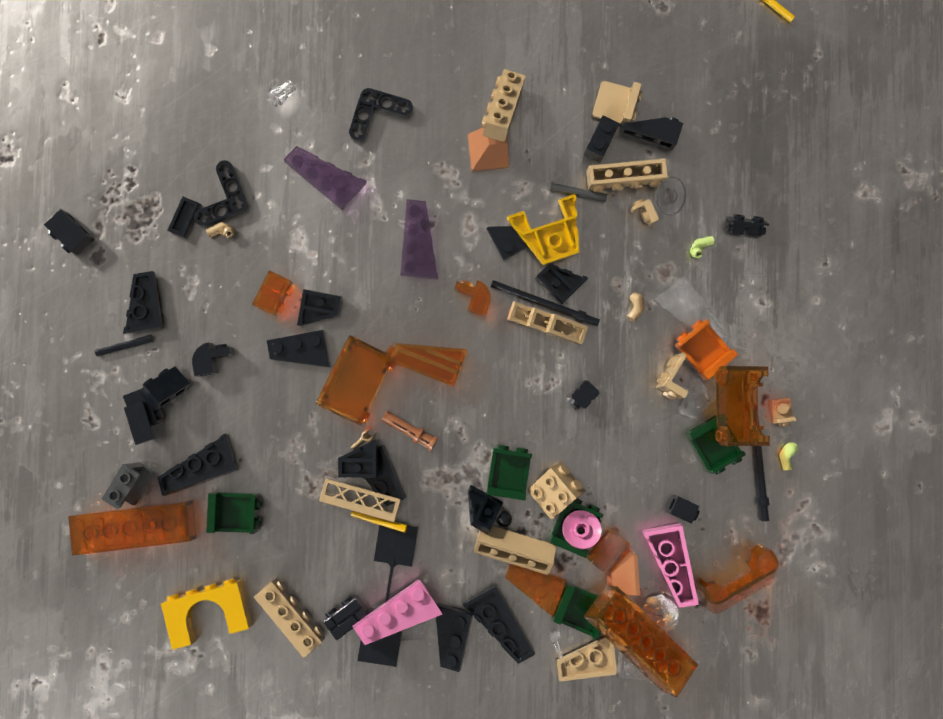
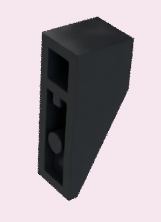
[619,117,683,150]

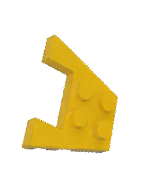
[507,194,579,266]

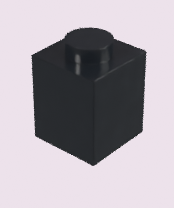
[666,495,700,524]

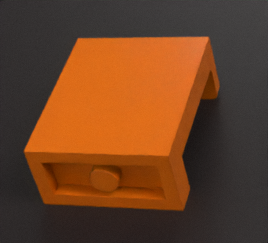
[675,319,738,380]

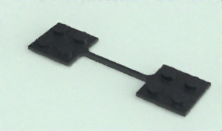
[357,525,418,667]

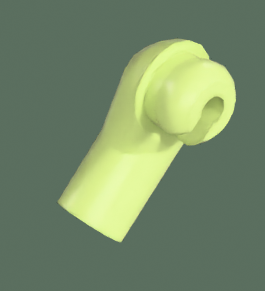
[690,236,715,258]
[779,443,798,471]

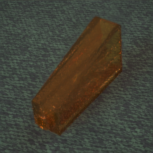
[385,343,467,386]

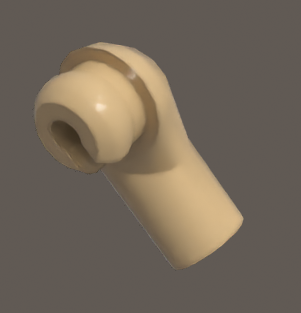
[206,222,235,238]
[627,292,645,322]

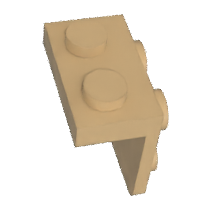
[592,81,643,125]
[656,353,689,401]
[528,462,586,519]

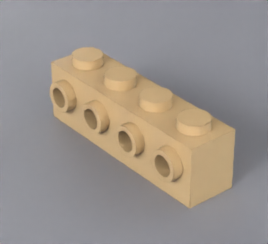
[481,69,526,142]
[586,159,668,192]
[473,526,556,575]
[254,578,325,658]

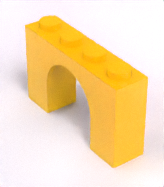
[161,578,253,650]

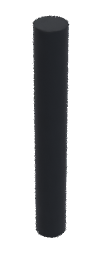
[95,335,153,357]

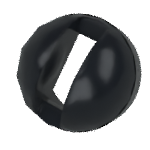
[495,510,512,527]

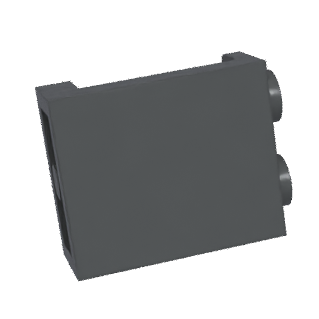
[102,462,155,509]

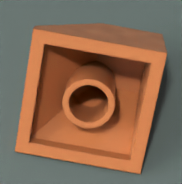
[468,128,509,171]
[606,549,640,596]

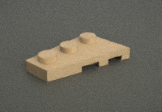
[556,633,618,682]

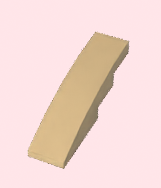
[507,302,588,345]

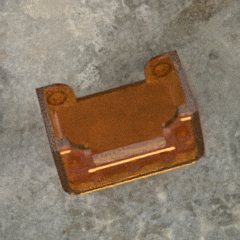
[316,335,396,426]
[714,366,770,446]
[694,544,779,614]

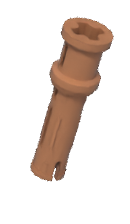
[382,411,439,452]

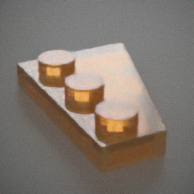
[505,564,566,617]

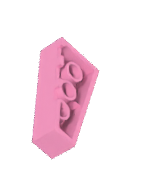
[642,523,699,608]
[353,580,442,645]

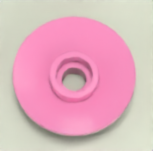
[562,510,601,549]

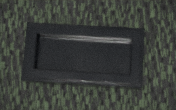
[167,196,201,239]
[124,401,156,445]

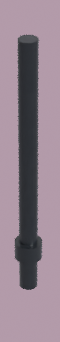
[490,280,600,326]
[749,405,770,521]

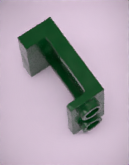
[685,414,746,475]
[486,445,532,501]
[206,492,262,534]
[548,499,604,558]
[551,582,612,640]

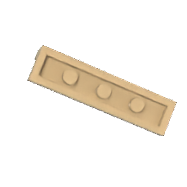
[319,478,401,522]

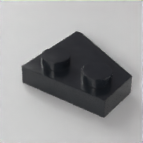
[486,226,529,261]
[535,263,589,304]
[297,289,342,326]
[338,440,378,478]
[468,485,503,534]

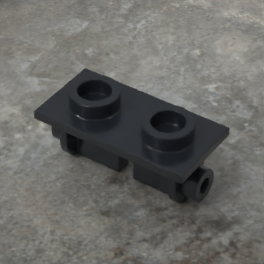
[726,214,769,237]

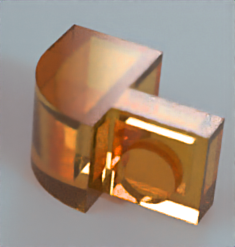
[454,280,491,317]

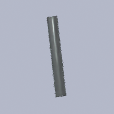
[550,183,607,202]

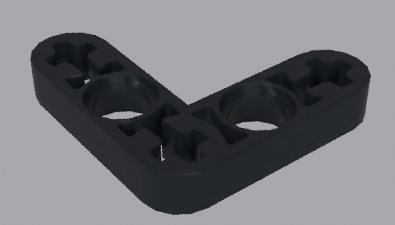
[349,88,413,143]
[194,160,249,228]

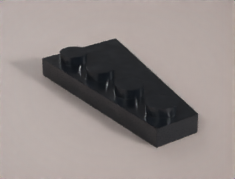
[157,433,238,496]
[462,585,535,664]

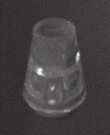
[267,80,296,107]

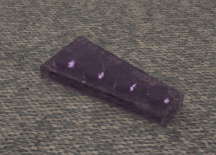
[284,146,367,210]
[400,199,438,279]

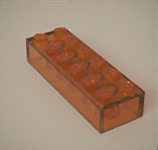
[68,500,196,556]
[584,585,698,697]

